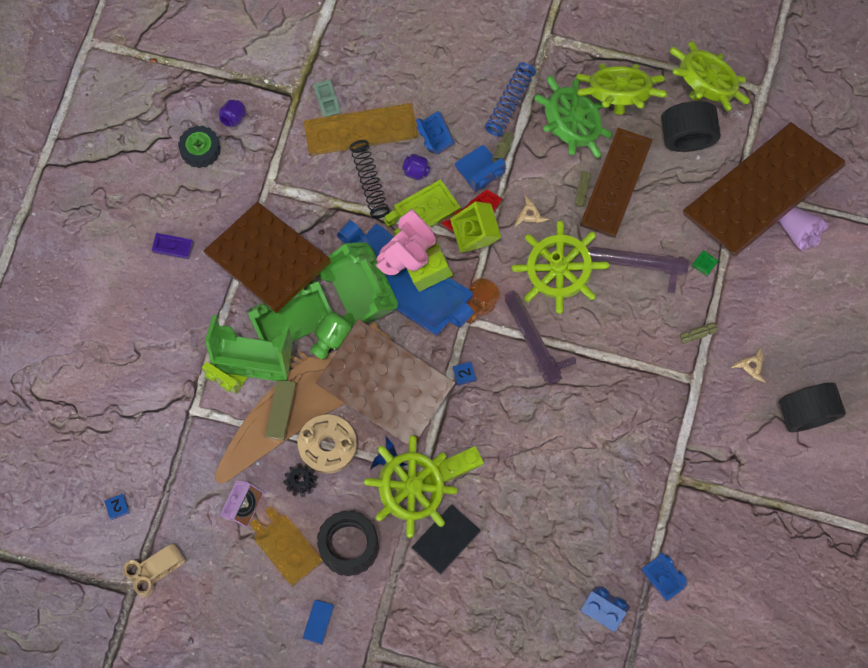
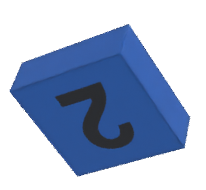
[453,362,476,386]
[104,494,130,520]

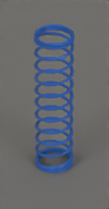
[485,62,536,137]

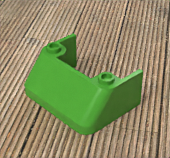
[205,315,292,381]

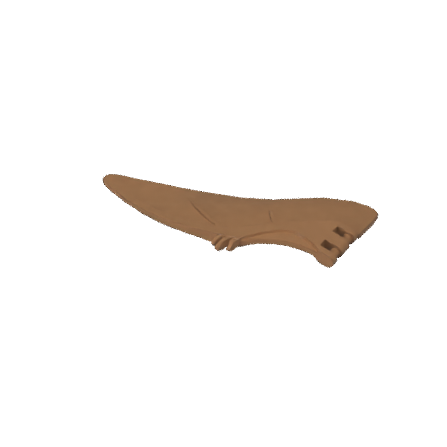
[215,321,398,484]

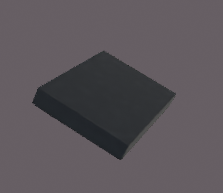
[411,504,481,575]

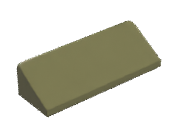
[265,381,296,441]

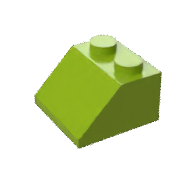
[450,202,502,253]
[407,243,453,292]

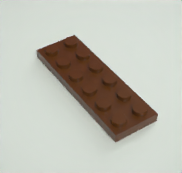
[580,128,653,238]

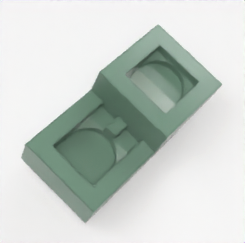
[313,79,341,118]

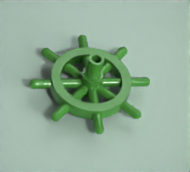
[534,76,613,158]

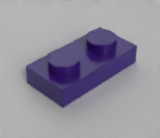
[152,233,194,259]

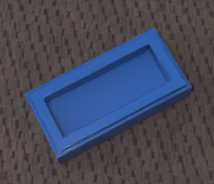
[303,600,334,645]

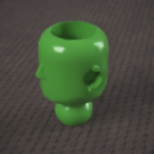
[311,312,352,360]

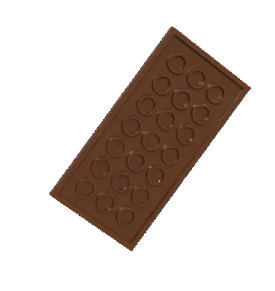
[683,122,845,256]

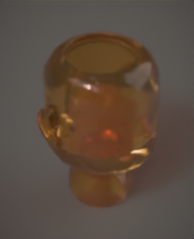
[466,278,500,324]

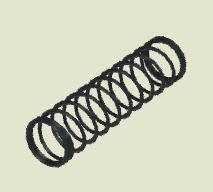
[349,140,390,219]

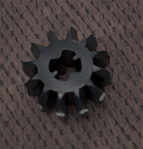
[283,463,317,497]

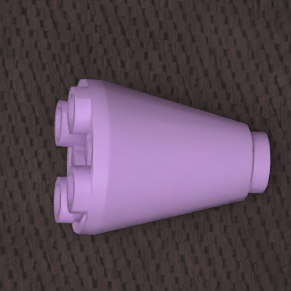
[779,207,829,251]

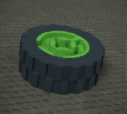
[178,125,221,168]

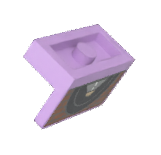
[219,480,264,527]

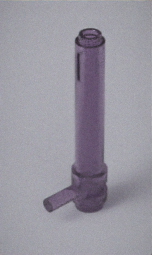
[587,246,689,294]
[505,290,576,385]

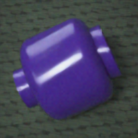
[218,100,246,127]
[402,153,430,181]

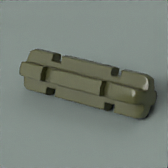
[575,171,591,207]
[680,322,717,344]

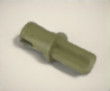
[492,132,514,162]

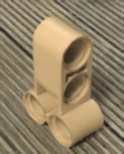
[123,544,185,598]

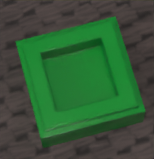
[692,250,719,277]

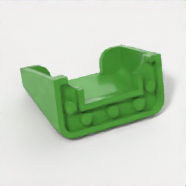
[318,242,398,328]
[246,280,332,342]

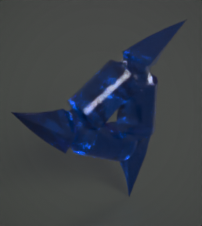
[370,436,408,470]

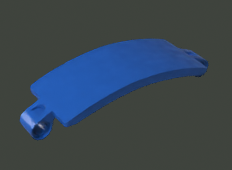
[337,220,474,335]

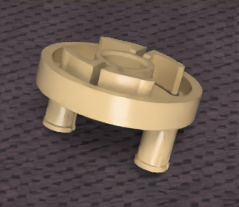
[298,415,357,474]

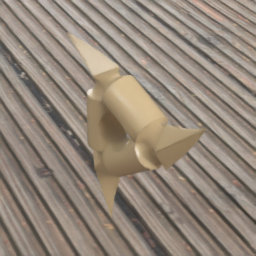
[515,195,550,227]
[731,347,767,383]

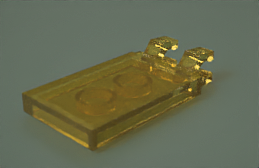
[249,506,323,587]

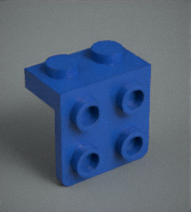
[455,145,506,192]

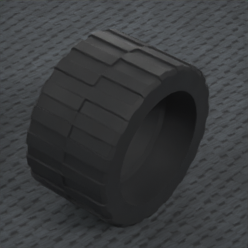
[661,101,721,152]
[779,382,846,433]
[317,510,379,576]

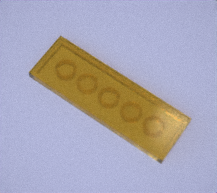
[304,103,418,156]

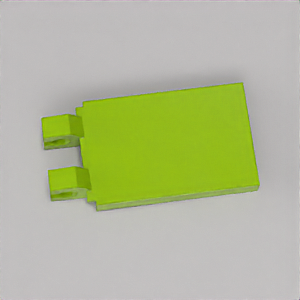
[384,179,461,236]

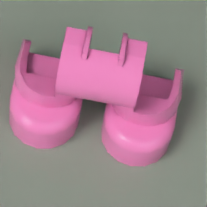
[376,209,436,275]

